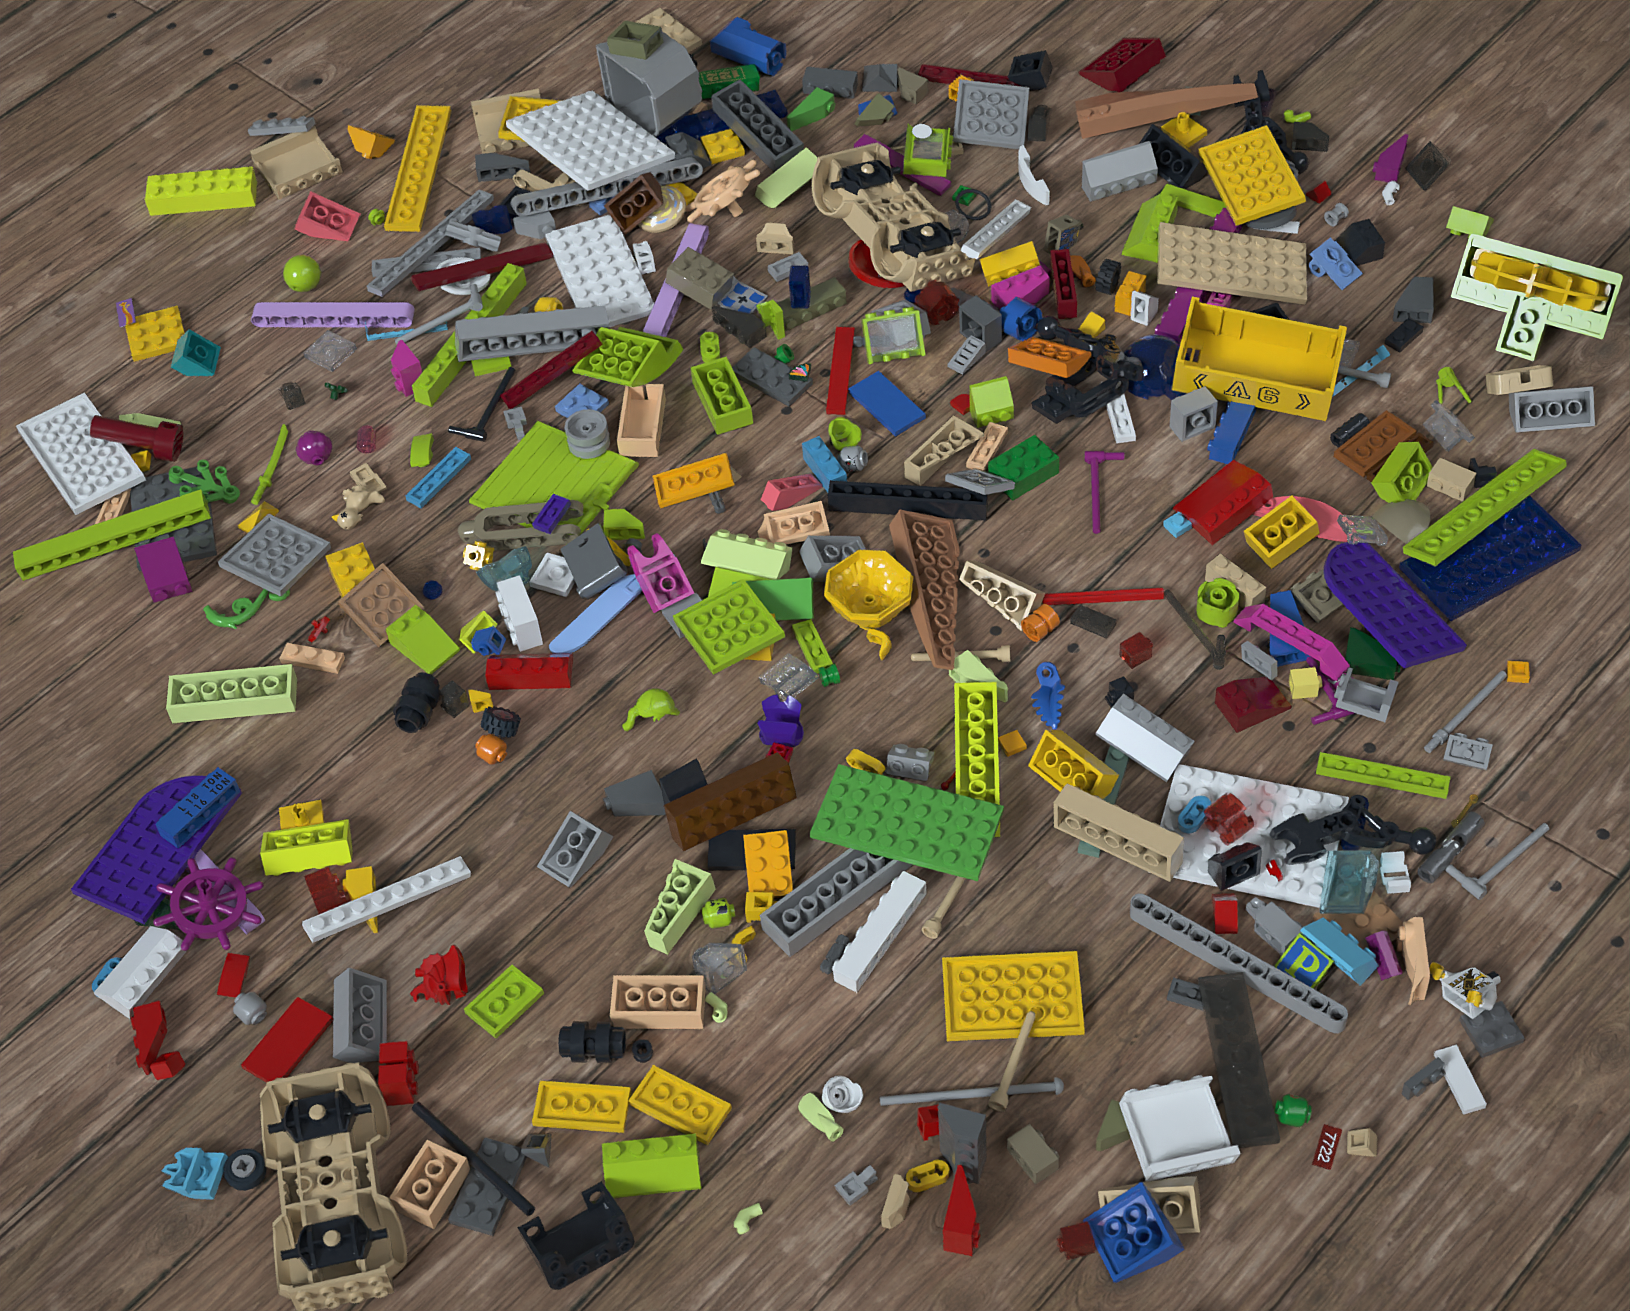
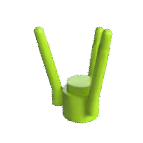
[1436,367,1472,404]

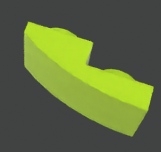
[410,433,434,467]

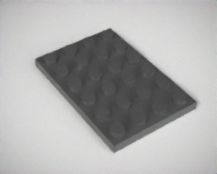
[130,466,217,571]

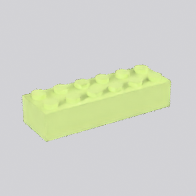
[166,664,297,723]

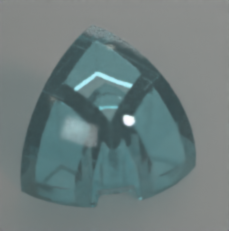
[476,546,532,591]

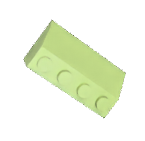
[701,529,793,580]

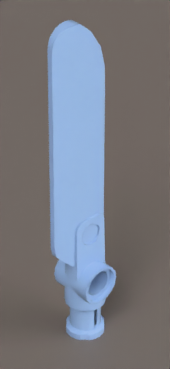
[549,551,675,653]

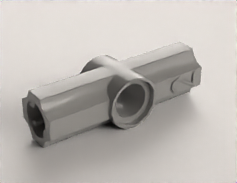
[445,220,501,252]

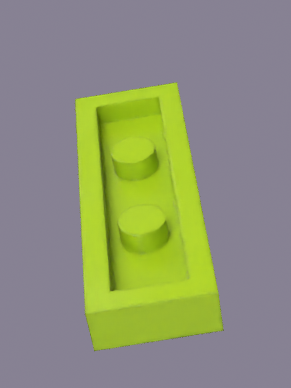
[792,619,833,675]

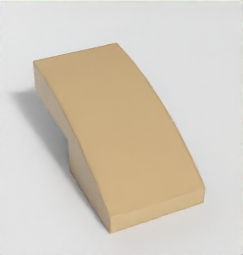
[350,463,387,493]

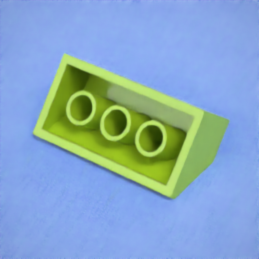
[1122,194,1178,262]
[602,1134,701,1198]

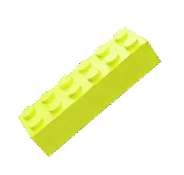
[145,167,257,216]

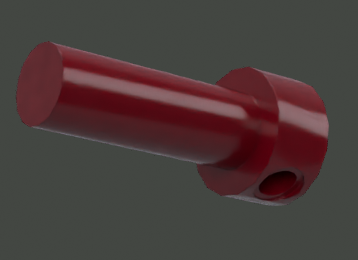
[90,415,184,462]

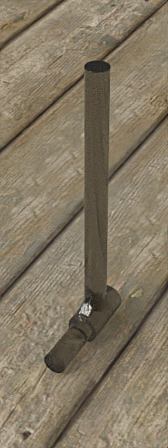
[1164,589,1226,670]

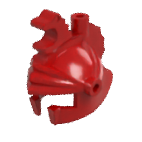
[410,944,469,1005]

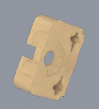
[1485,365,1554,395]

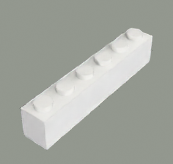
[832,871,927,993]

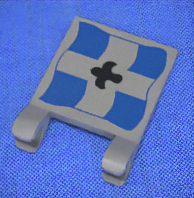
[716,276,768,321]

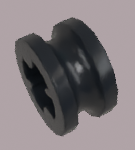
[632,1039,653,1063]

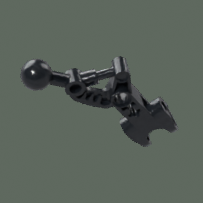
[1233,70,1309,174]
[1037,316,1144,382]
[1269,795,1437,865]

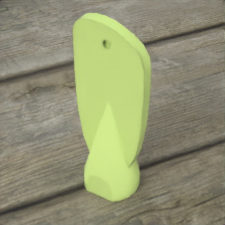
[798,1093,844,1141]

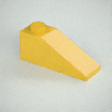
[343,866,378,933]

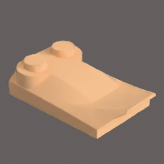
[757,501,830,544]
[1396,917,1430,1005]

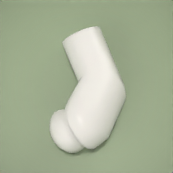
[1382,181,1400,205]

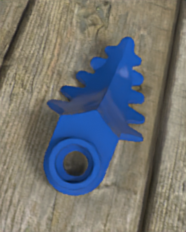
[1031,662,1065,730]

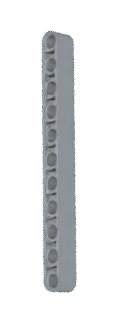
[511,157,703,216]
[1130,894,1348,1033]

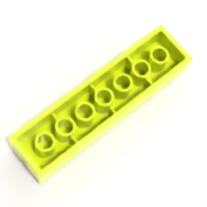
[954,682,1000,837]

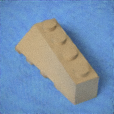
[904,416,984,486]
[959,560,1045,631]

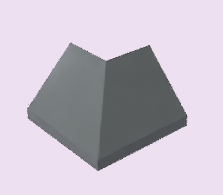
[862,64,899,92]

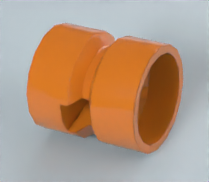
[1021,604,1060,642]

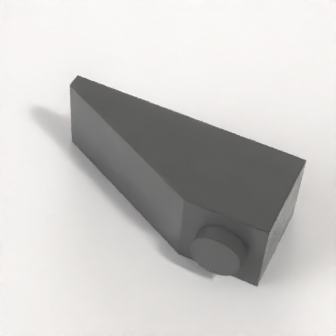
[475,153,531,182]

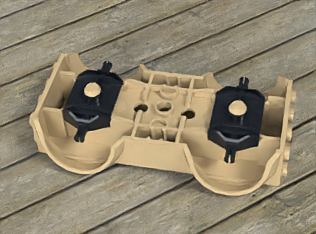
[812,143,975,292]
[260,1062,407,1311]

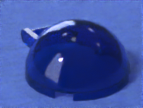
[1124,334,1191,400]

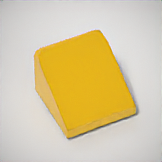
[1079,312,1105,338]
[468,690,493,713]

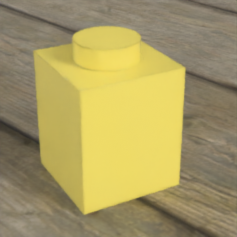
[1289,667,1322,699]

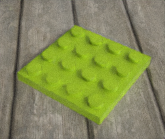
[673,579,785,675]

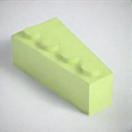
[644,859,716,955]

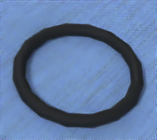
[955,189,992,220]

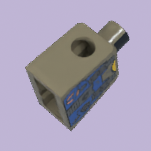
[1044,215,1083,254]

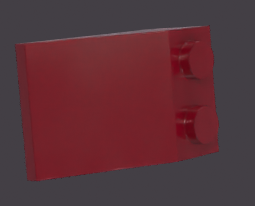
[1215,677,1292,733]

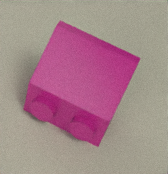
[391,339,422,397]

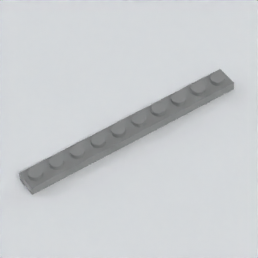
[367,190,494,297]

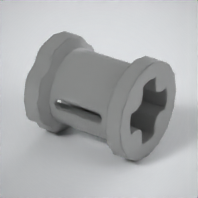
[1324,203,1349,226]

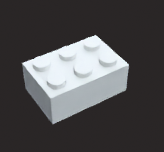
[495,575,543,652]

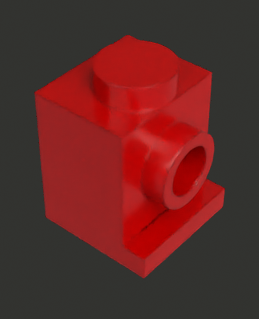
[917,1103,945,1141]

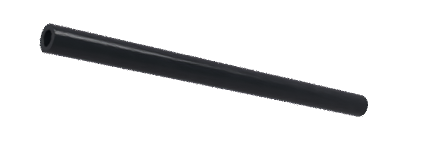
[412,1102,535,1216]

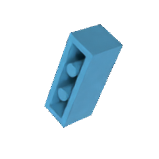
[802,436,847,493]

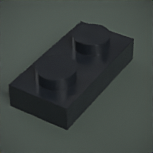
[1384,318,1424,353]

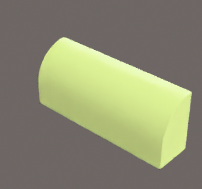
[755,148,817,208]

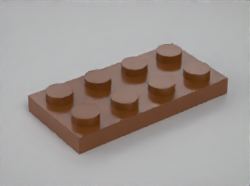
[1333,410,1417,478]

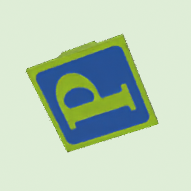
[1274,933,1334,989]

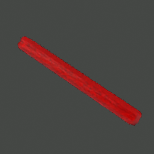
[1042,587,1164,605]

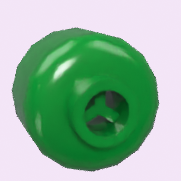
[1274,1094,1312,1127]

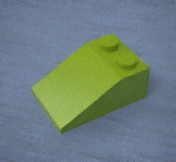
[386,605,460,674]

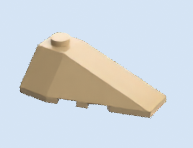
[1098,1176,1200,1233]

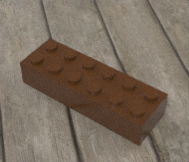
[664,752,797,851]

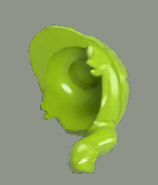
[622,688,680,731]

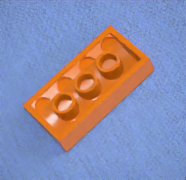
[1008,337,1091,378]

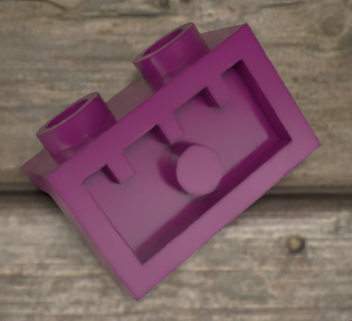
[1365,931,1403,981]

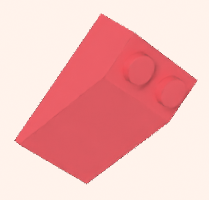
[294,191,360,241]

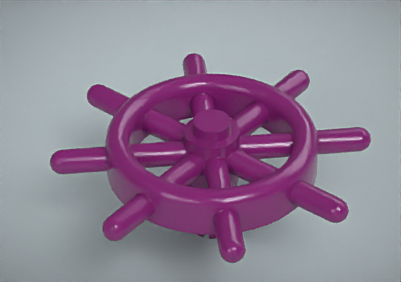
[153,857,264,951]

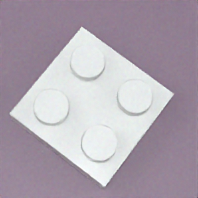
[529,553,575,597]

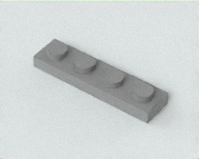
[248,116,316,136]

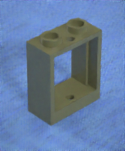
[607,21,664,60]

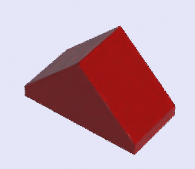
[1212,893,1238,934]

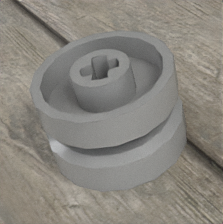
[565,409,610,459]

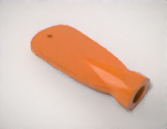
[1070,255,1096,287]

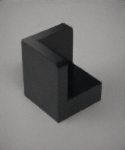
[1468,458,1497,488]

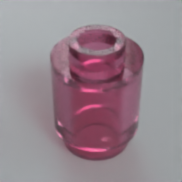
[356,425,376,454]

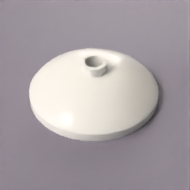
[436,257,490,295]

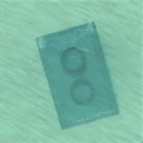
[1319,850,1379,914]

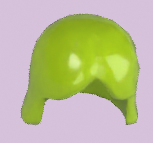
[828,417,862,451]

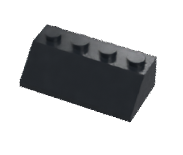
[1139,123,1207,189]

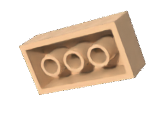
[610,975,706,1029]

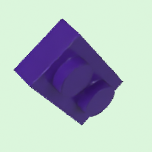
[532,494,571,534]

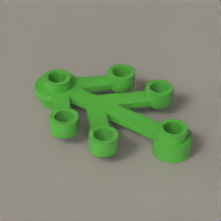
[169,460,240,503]

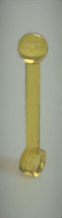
[1451,794,1478,828]

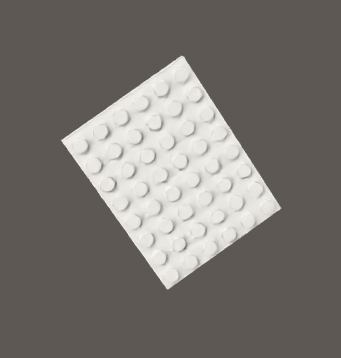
[506,91,675,191]
[1148,764,1349,909]

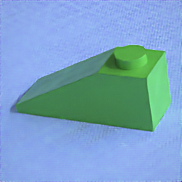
[787,88,835,131]

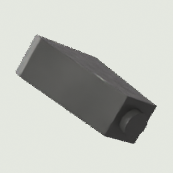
[1393,277,1433,323]
[603,770,666,816]

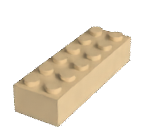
[1054,784,1184,882]

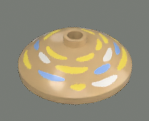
[638,186,686,233]

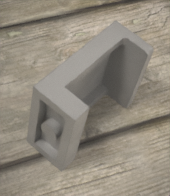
[1334,667,1398,722]

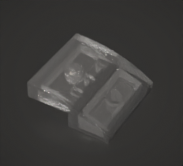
[759,653,819,700]

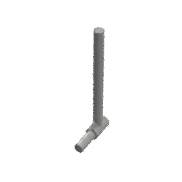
[395,284,483,344]
[1446,823,1550,900]

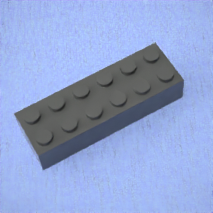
[712,79,804,172]

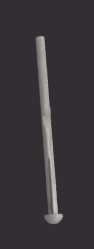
[880,1077,1064,1106]

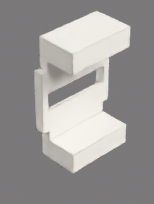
[1380,851,1411,894]

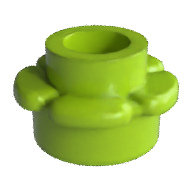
[368,209,385,226]

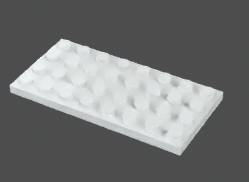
[545,215,654,327]
[16,393,146,515]

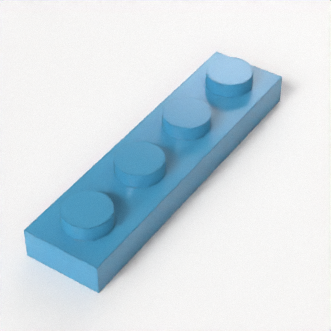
[405,447,471,509]

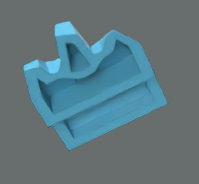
[162,1148,229,1199]

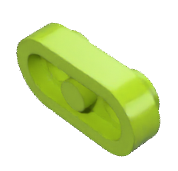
[700,332,720,363]

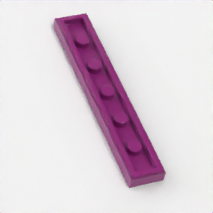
[854,134,951,197]

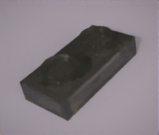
[1070,605,1117,639]

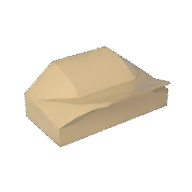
[756,223,794,254]
[881,1174,910,1229]

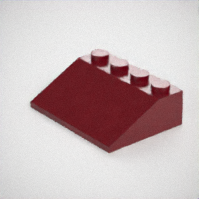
[1078,38,1166,92]

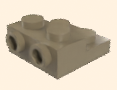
[1290,569,1344,623]

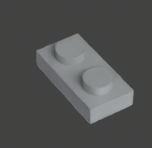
[767,252,809,282]
[1241,641,1278,680]

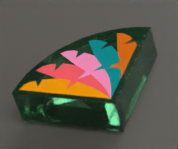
[789,363,812,382]

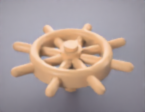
[685,160,760,223]

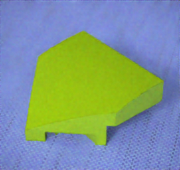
[756,300,785,340]

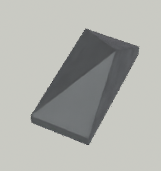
[521,1134,551,1168]

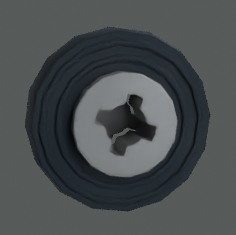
[224,1148,267,1191]

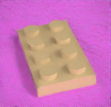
[636,8,702,53]

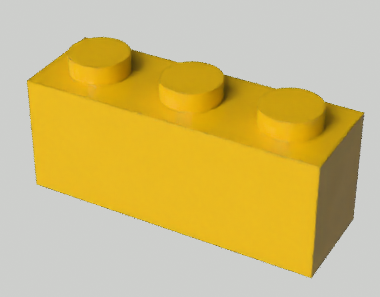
[979,241,1040,287]

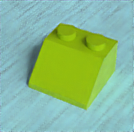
[1446,206,1494,238]
[969,376,1014,428]

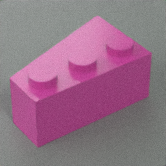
[991,266,1049,309]

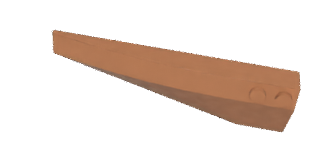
[1075,83,1258,139]

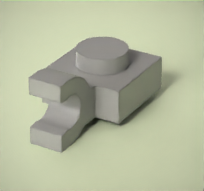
[503,406,527,440]
[835,1165,878,1206]

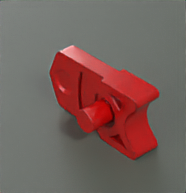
[307,616,330,643]

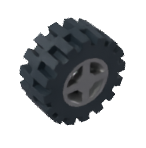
[480,706,521,738]

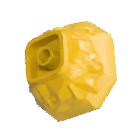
[824,550,913,630]

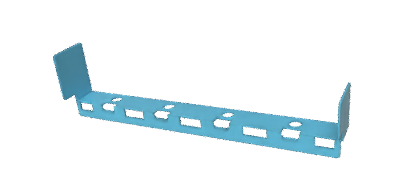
[365,321,448,341]
[1332,345,1390,397]

